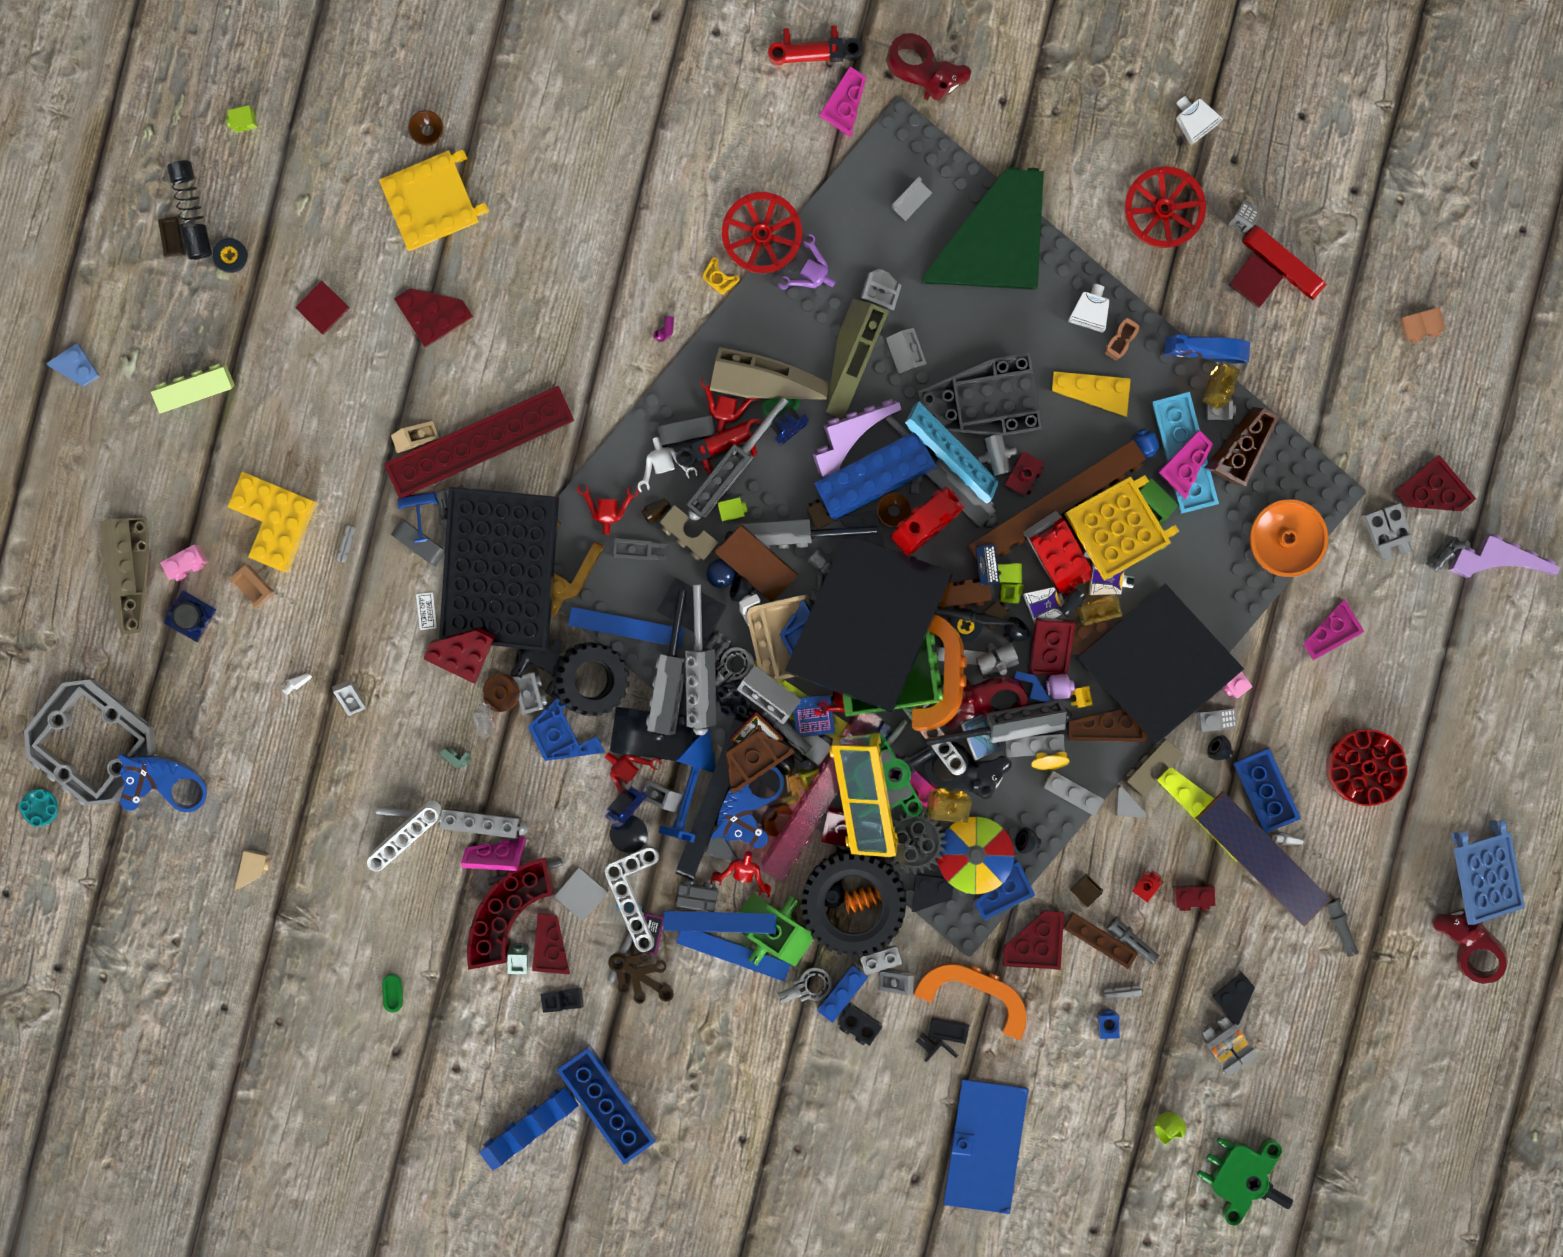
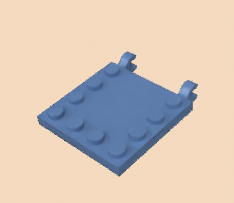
[1451,820,1525,925]

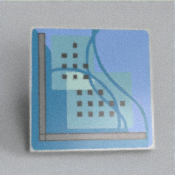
[961,715,1002,760]

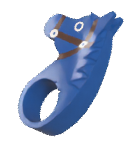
[1164,334,1251,364]
[118,753,207,812]
[711,766,784,848]

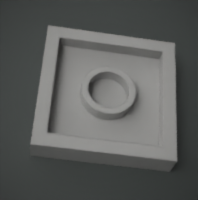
[554,867,608,921]

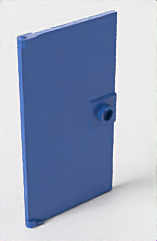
[943,1079,1029,1214]

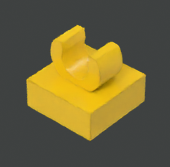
[1071,686,1092,708]

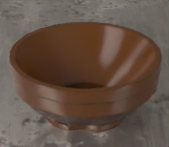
[408,110,444,146]
[877,492,912,528]
[761,803,793,837]

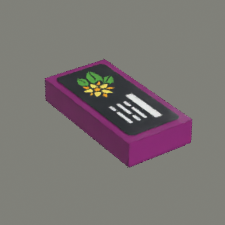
[637,913,664,955]

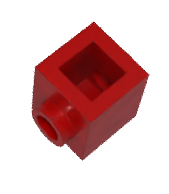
[1132,870,1164,903]

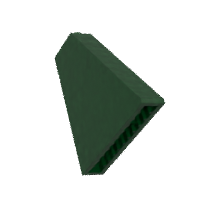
[921,167,1044,290]

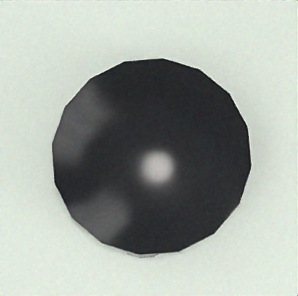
[716,682,751,716]
[610,814,648,853]

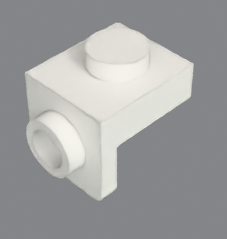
[739,594,760,626]

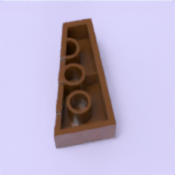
[1204,407,1279,487]
[939,579,992,609]

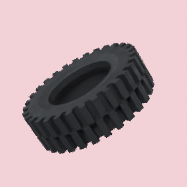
[801,850,906,957]

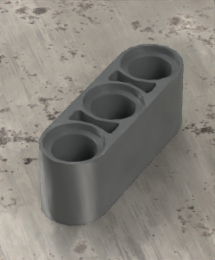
[658,416,716,446]
[391,519,445,567]

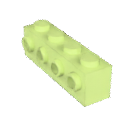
[151,363,235,413]

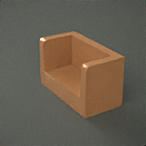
[229,564,275,608]

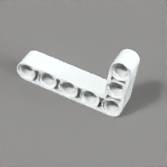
[903,671,966,775]
[605,848,659,952]

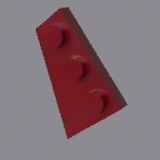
[532,913,570,974]

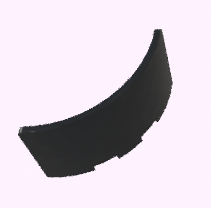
[610,707,695,762]

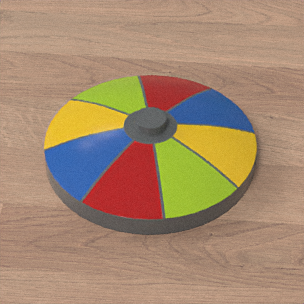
[937,817,1014,894]

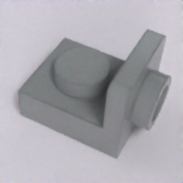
[1206,400,1236,421]

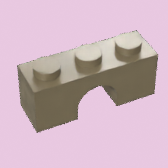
[660,505,719,561]
[1125,738,1184,797]

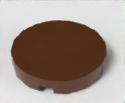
[483,674,520,712]

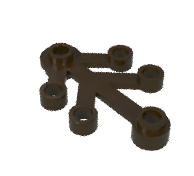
[608,951,674,1004]

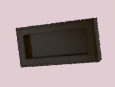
[158,216,185,258]

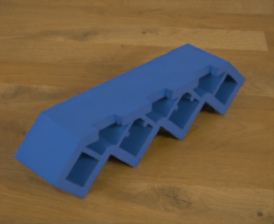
[479,1087,579,1171]

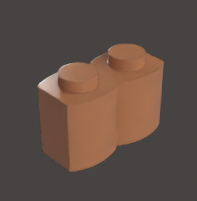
[1399,307,1446,343]
[1104,318,1139,360]

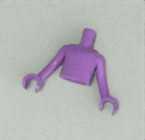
[778,234,836,290]

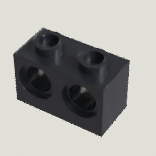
[838,1002,883,1046]

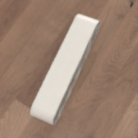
[367,801,441,871]

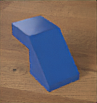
[1013,671,1049,702]

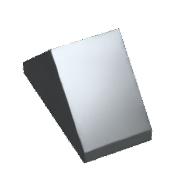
[1115,785,1147,817]

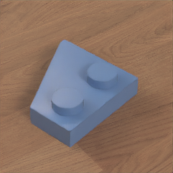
[46,343,100,386]

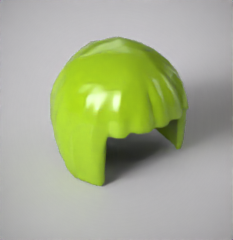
[1154,1112,1186,1145]

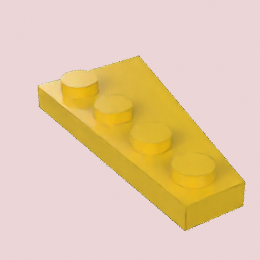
[1051,372,1131,417]

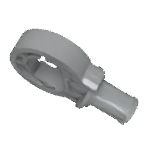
[715,647,754,690]
[777,967,832,1004]

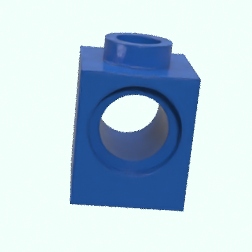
[1097,1009,1120,1039]

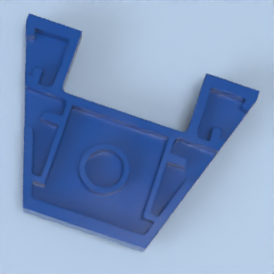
[528,697,605,761]

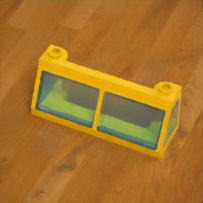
[829,733,898,857]

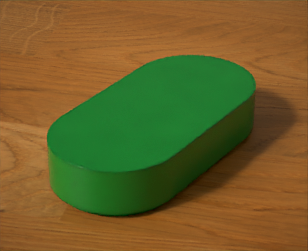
[762,398,800,416]
[382,974,403,1013]

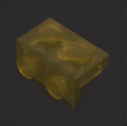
[781,773,803,805]

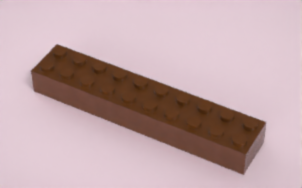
[967,440,1146,561]

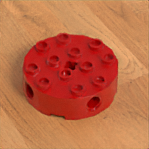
[891,486,966,556]
[1326,729,1408,806]

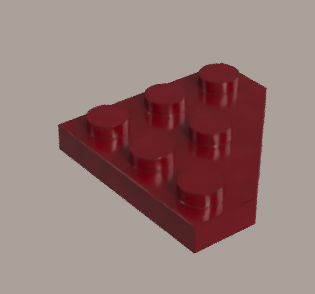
[394,288,473,348]
[1393,455,1476,512]
[424,627,495,684]
[1003,910,1064,970]

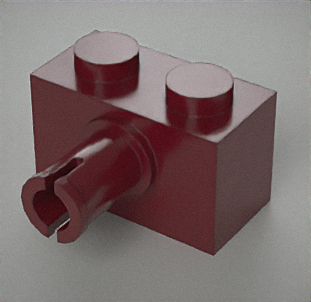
[1003,451,1044,497]

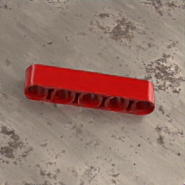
[1242,225,1327,300]

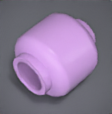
[1045,674,1075,700]

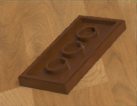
[715,524,798,602]

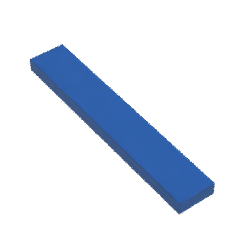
[568,607,685,648]
[663,911,777,934]
[676,931,791,982]

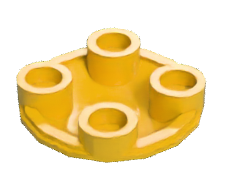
[1031,752,1069,770]

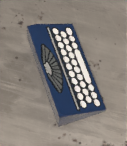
[975,544,1000,586]

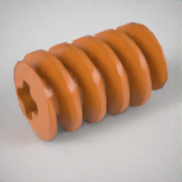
[844,885,882,915]

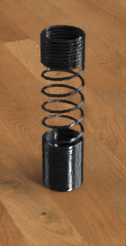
[167,160,212,260]

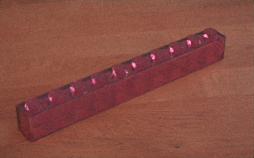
[759,712,882,882]

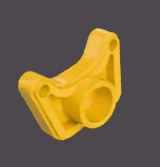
[702,257,740,294]

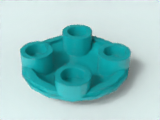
[19,789,59,827]

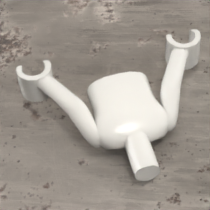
[638,437,698,492]

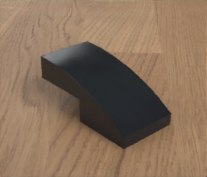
[541,988,584,1013]

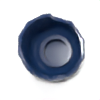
[706,558,737,588]

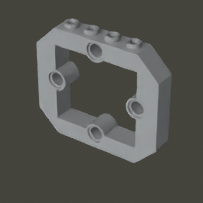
[24,679,157,805]

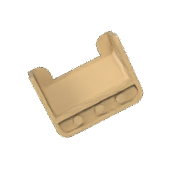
[747,595,810,681]

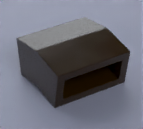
[1069,874,1103,907]

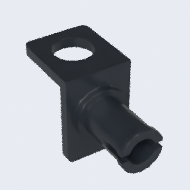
[915,1032,959,1062]

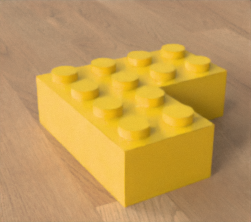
[227,472,317,572]

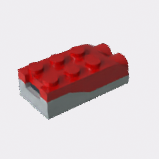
[1023,511,1092,594]

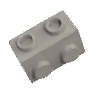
[513,672,547,715]
[860,945,902,975]

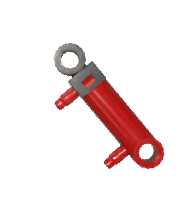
[768,25,862,66]
[675,419,763,474]

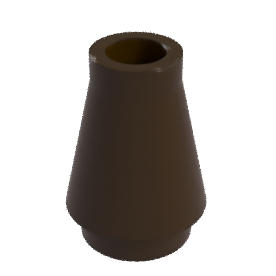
[641,498,671,524]

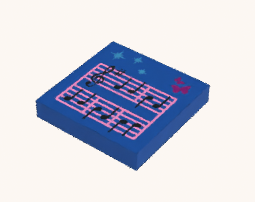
[794,695,835,737]

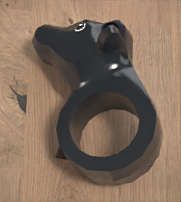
[924,742,1012,799]

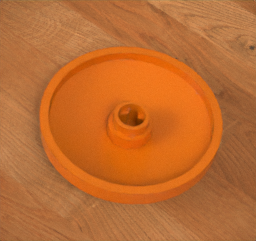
[1249,499,1328,577]

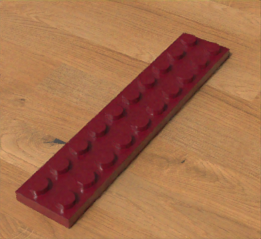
[384,385,575,499]

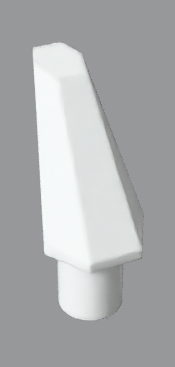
[282,673,312,695]
[1272,833,1303,845]

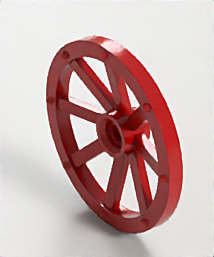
[1124,166,1206,248]
[722,192,802,274]

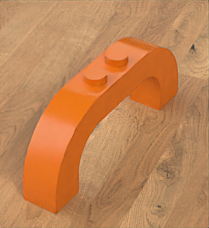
[912,615,967,731]
[913,962,1026,1040]

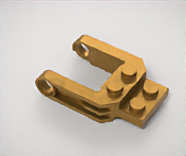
[551,521,604,617]

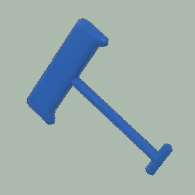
[398,492,437,543]

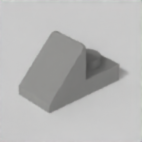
[332,680,366,716]
[879,971,913,995]

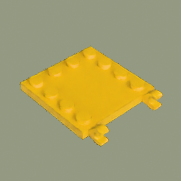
[379,150,490,251]
[1064,475,1179,581]

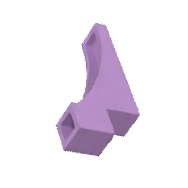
[812,399,902,477]
[1448,534,1560,578]

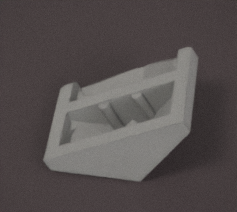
[861,269,901,311]

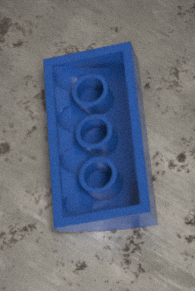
[1233,747,1301,833]

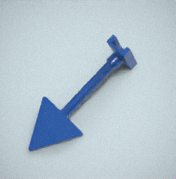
[658,729,715,843]

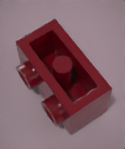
[1172,884,1216,911]

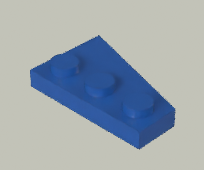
[975,861,1035,921]

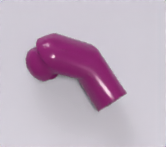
[653,316,674,342]

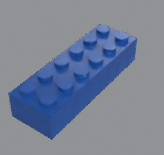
[814,432,938,520]
[557,1044,657,1164]

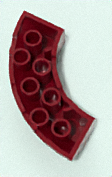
[467,857,555,970]

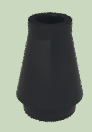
[1059,588,1086,617]

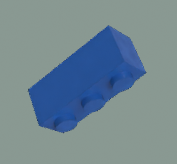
[817,963,868,1023]

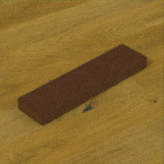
[1063,912,1138,969]

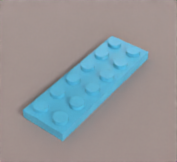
[1151,392,1219,514]
[905,401,999,504]

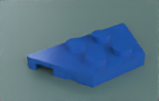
[779,600,811,656]

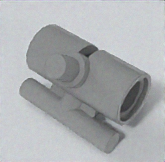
[978,435,1017,476]
[976,643,1019,679]

